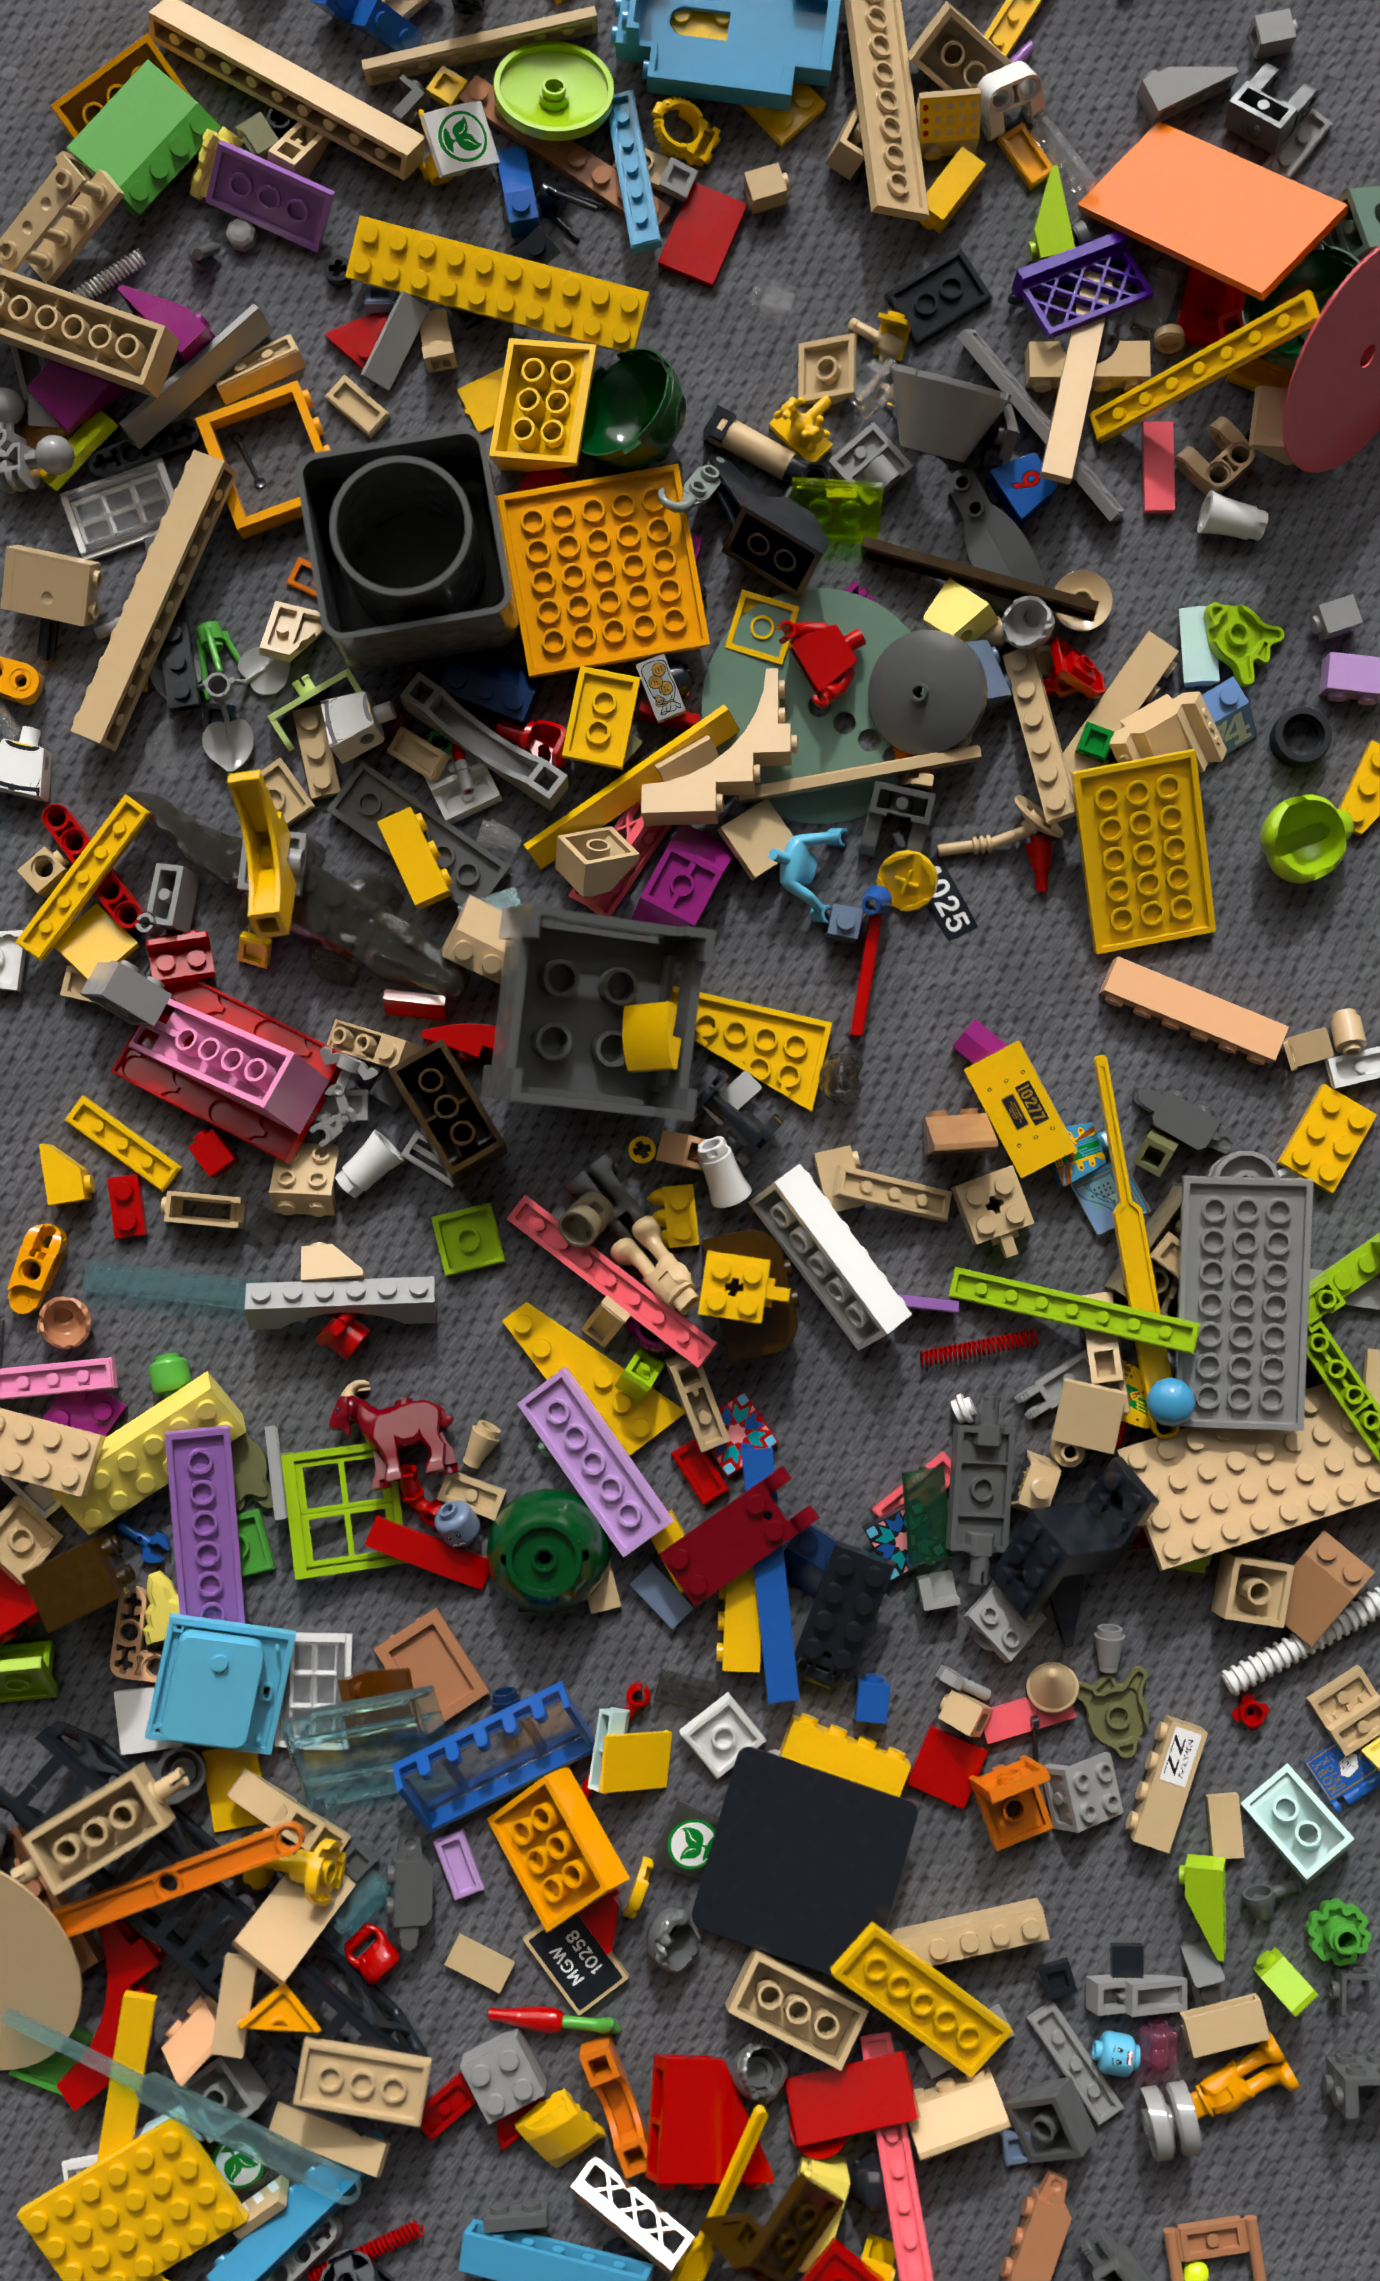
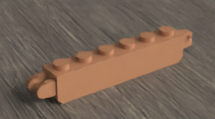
[1000,2170,1072,2281]

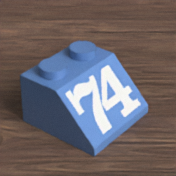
[1202,677,1257,766]

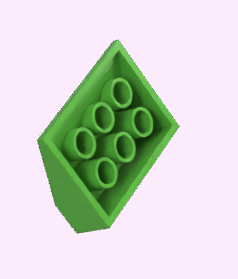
[66,60,221,220]

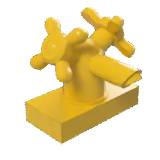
[769,396,833,462]

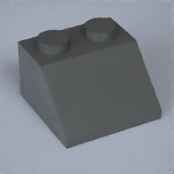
[1004,2077,1097,2163]

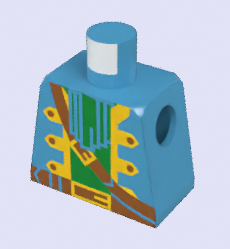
[1050,1122,1109,1187]

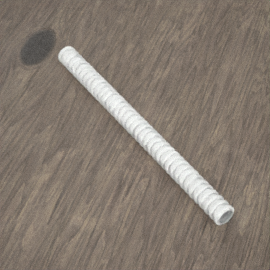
[1221,1587,1380,1696]

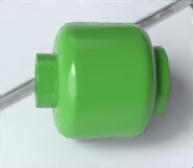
[148,1353,192,1398]

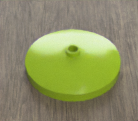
[494,41,614,141]

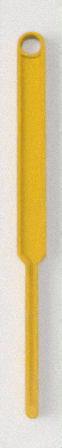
[1093,1055,1180,1439]
[670,2105,768,2281]

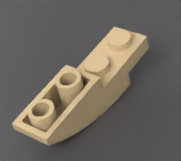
[1082,1291,1131,1414]
[227,1767,351,1852]

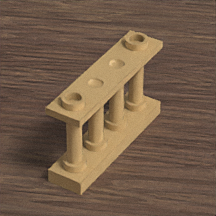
[0,156,125,285]

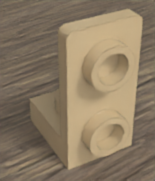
[419,308,458,373]

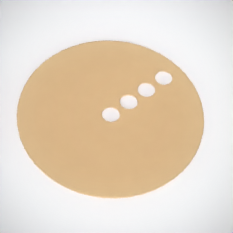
[0,1871,82,2070]

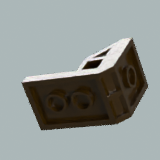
[699,2172,845,2281]

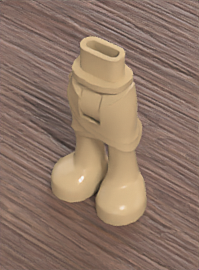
[610,1216,700,1315]

